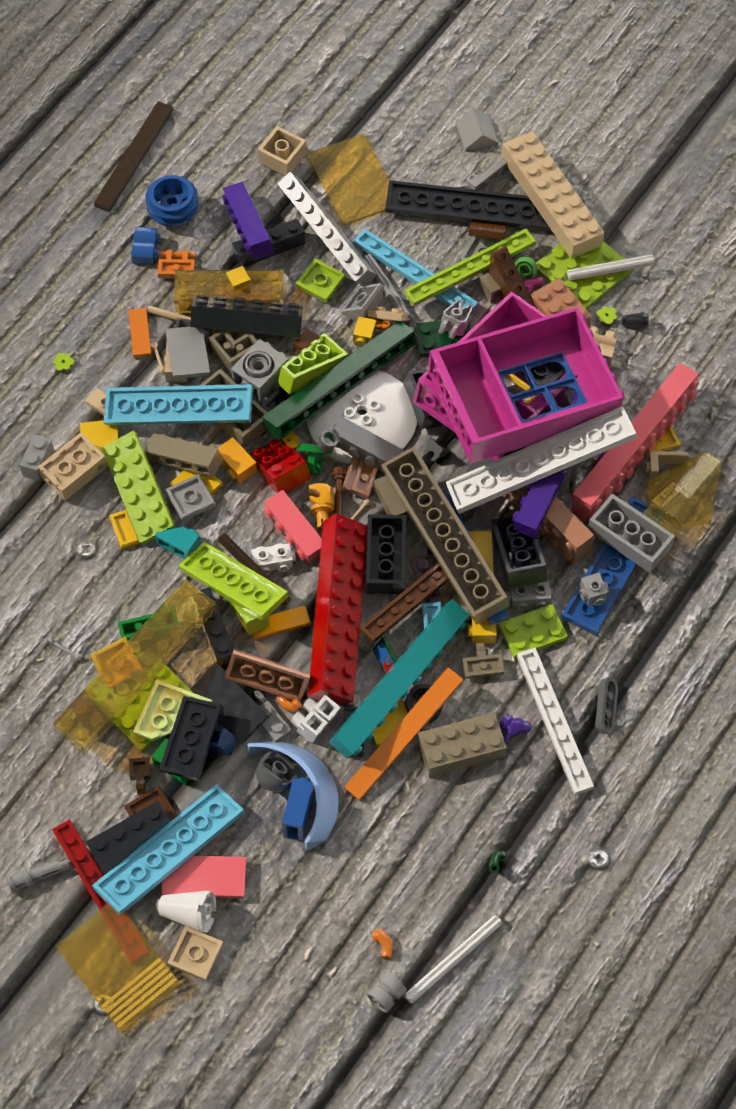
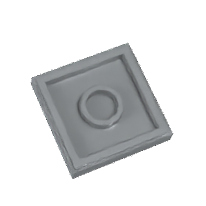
[165,474,216,522]

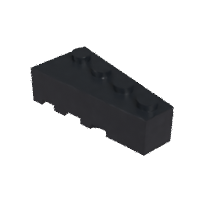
[86,801,170,875]

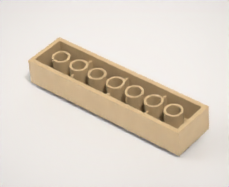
[501,131,604,259]

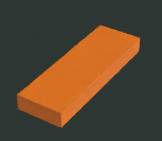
[128,308,152,359]

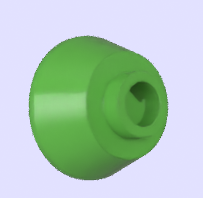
[515,257,538,280]

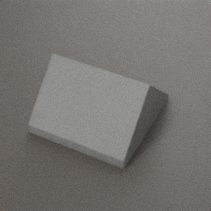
[456,108,498,151]
[340,283,383,322]

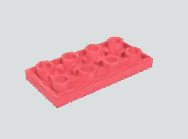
[161,856,246,898]

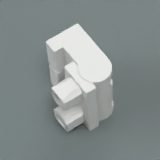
[291,695,340,743]

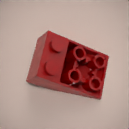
[249,439,311,493]

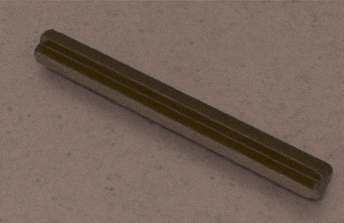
[218,533,292,607]

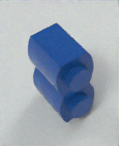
[131,227,161,265]

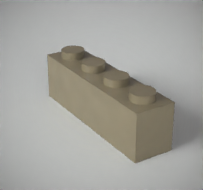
[144,433,223,477]

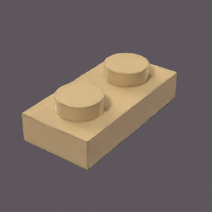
[368,306,409,321]

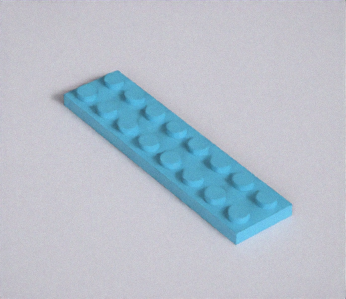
[104,384,253,425]
[92,784,244,915]

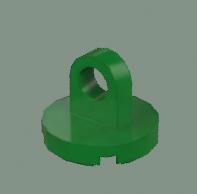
[297,443,335,475]

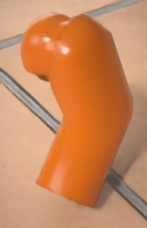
[370,317,392,332]
[276,696,302,713]
[372,929,393,959]

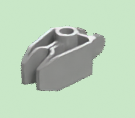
[439,300,473,339]

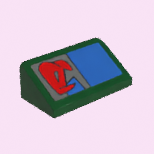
[373,636,398,675]

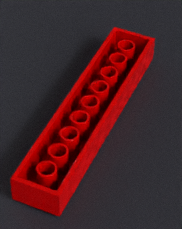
[308,513,368,708]

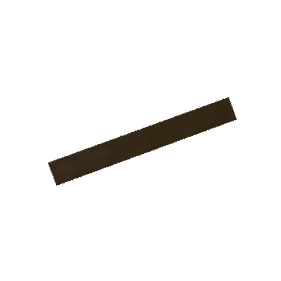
[94,101,174,212]

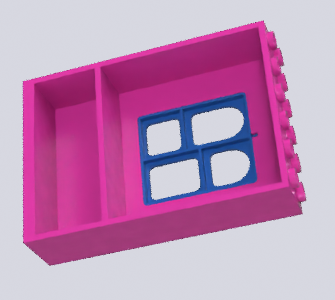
[428,307,624,464]

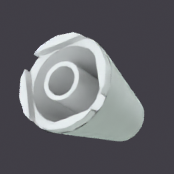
[156,890,216,932]

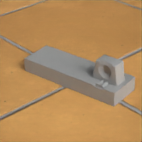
[466,157,509,191]

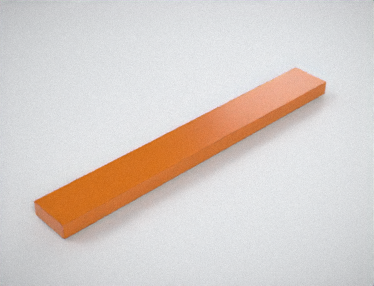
[344,667,464,801]

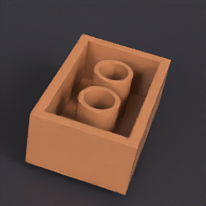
[530,278,591,328]

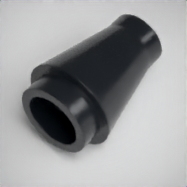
[622,312,649,330]

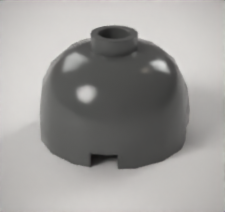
[256,752,298,792]

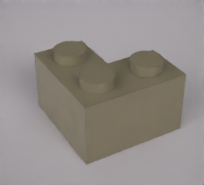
[209,330,257,374]

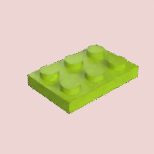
[498,604,568,659]

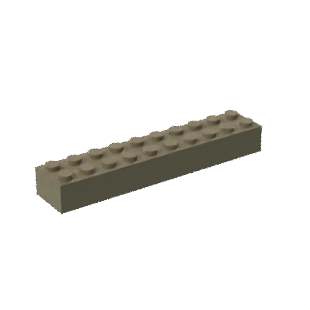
[381,446,510,625]

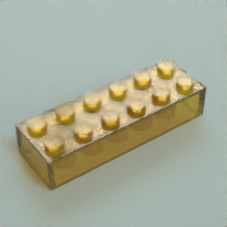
[174,270,284,313]

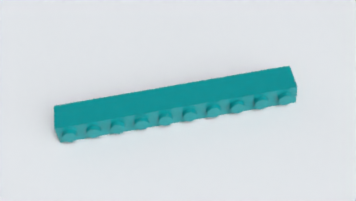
[329,599,469,758]

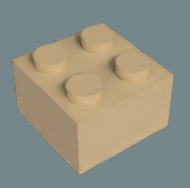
[258,126,307,176]

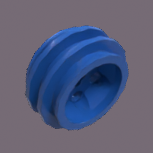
[145,175,199,227]

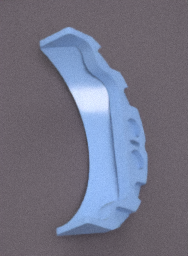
[247,742,339,851]

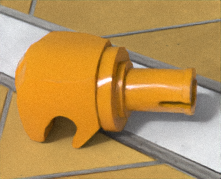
[309,483,334,531]

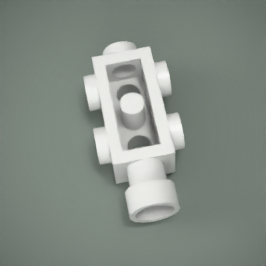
[250,543,296,575]

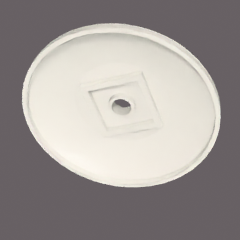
[307,370,417,465]

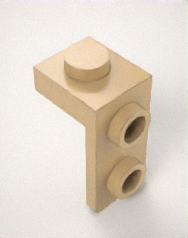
[645,450,688,480]

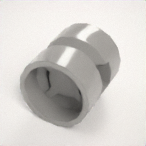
[367,972,406,1013]

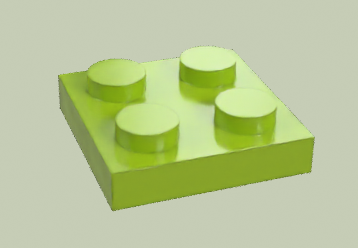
[296,258,345,303]

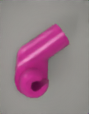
[524,277,543,294]

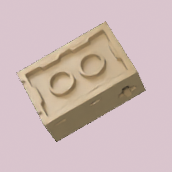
[38,433,108,501]

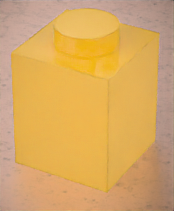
[353,316,376,347]

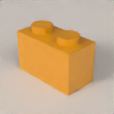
[218,437,257,484]

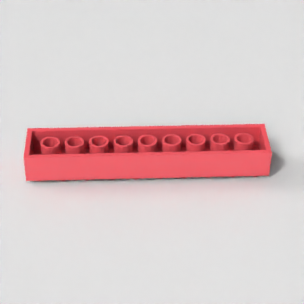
[571,363,699,523]

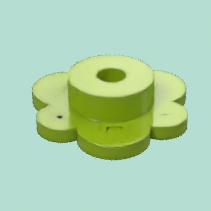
[596,306,617,325]
[53,353,74,371]

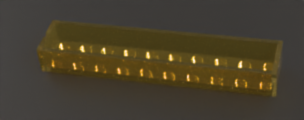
[53,579,216,755]

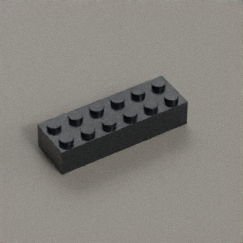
[190,294,303,337]

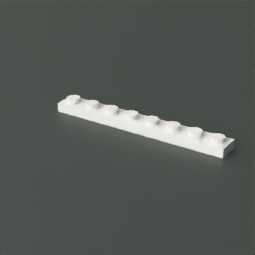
[517,648,594,796]

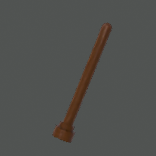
[332,466,347,516]

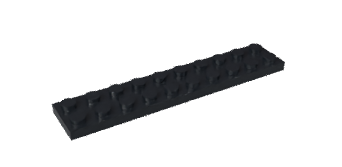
[385,180,552,232]

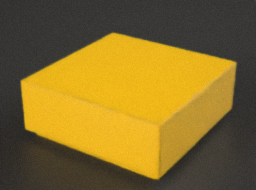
[226,266,251,289]

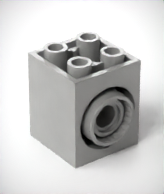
[231,339,288,404]

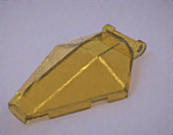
[643,451,722,536]

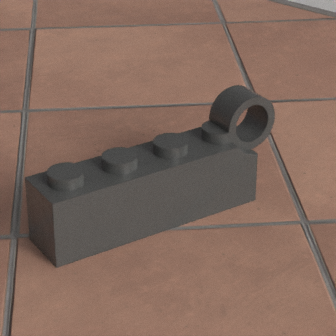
[317,416,405,474]

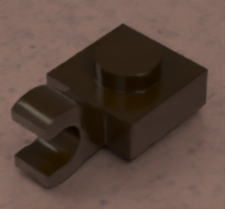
[129,757,151,795]

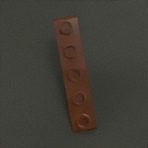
[489,246,535,307]

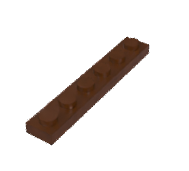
[360,563,449,644]

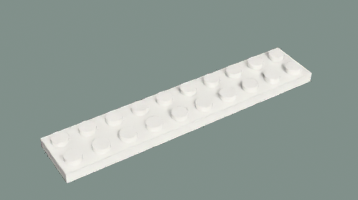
[446,406,638,514]

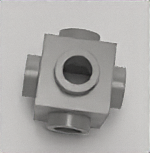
[579,573,609,606]

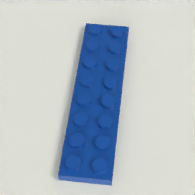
[561,496,666,635]

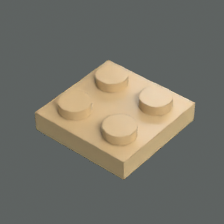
[167,926,223,981]

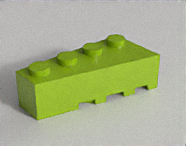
[278,333,348,394]

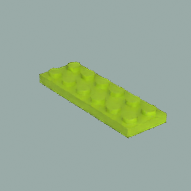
[102,430,176,545]
[178,542,289,621]

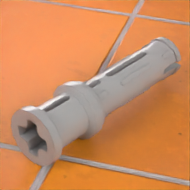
[6,857,70,894]

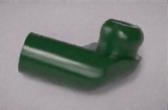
[489,850,506,873]

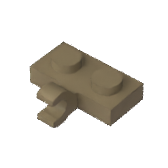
[462,643,504,679]

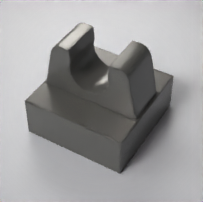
[424,438,450,462]

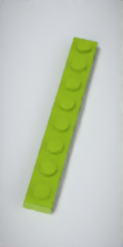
[404,229,536,307]

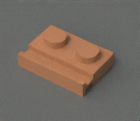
[342,457,377,499]

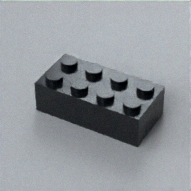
[366,514,406,594]
[491,515,547,589]

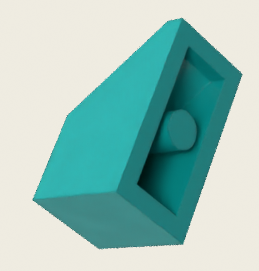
[155,527,201,560]

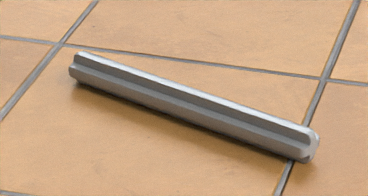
[363,253,413,324]

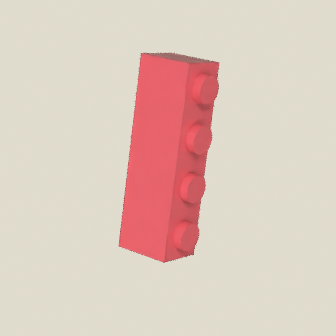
[263,490,322,565]

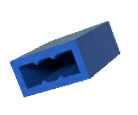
[282,778,314,842]

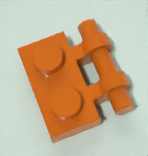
[158,250,196,279]

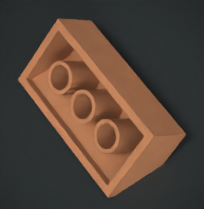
[225,649,310,701]

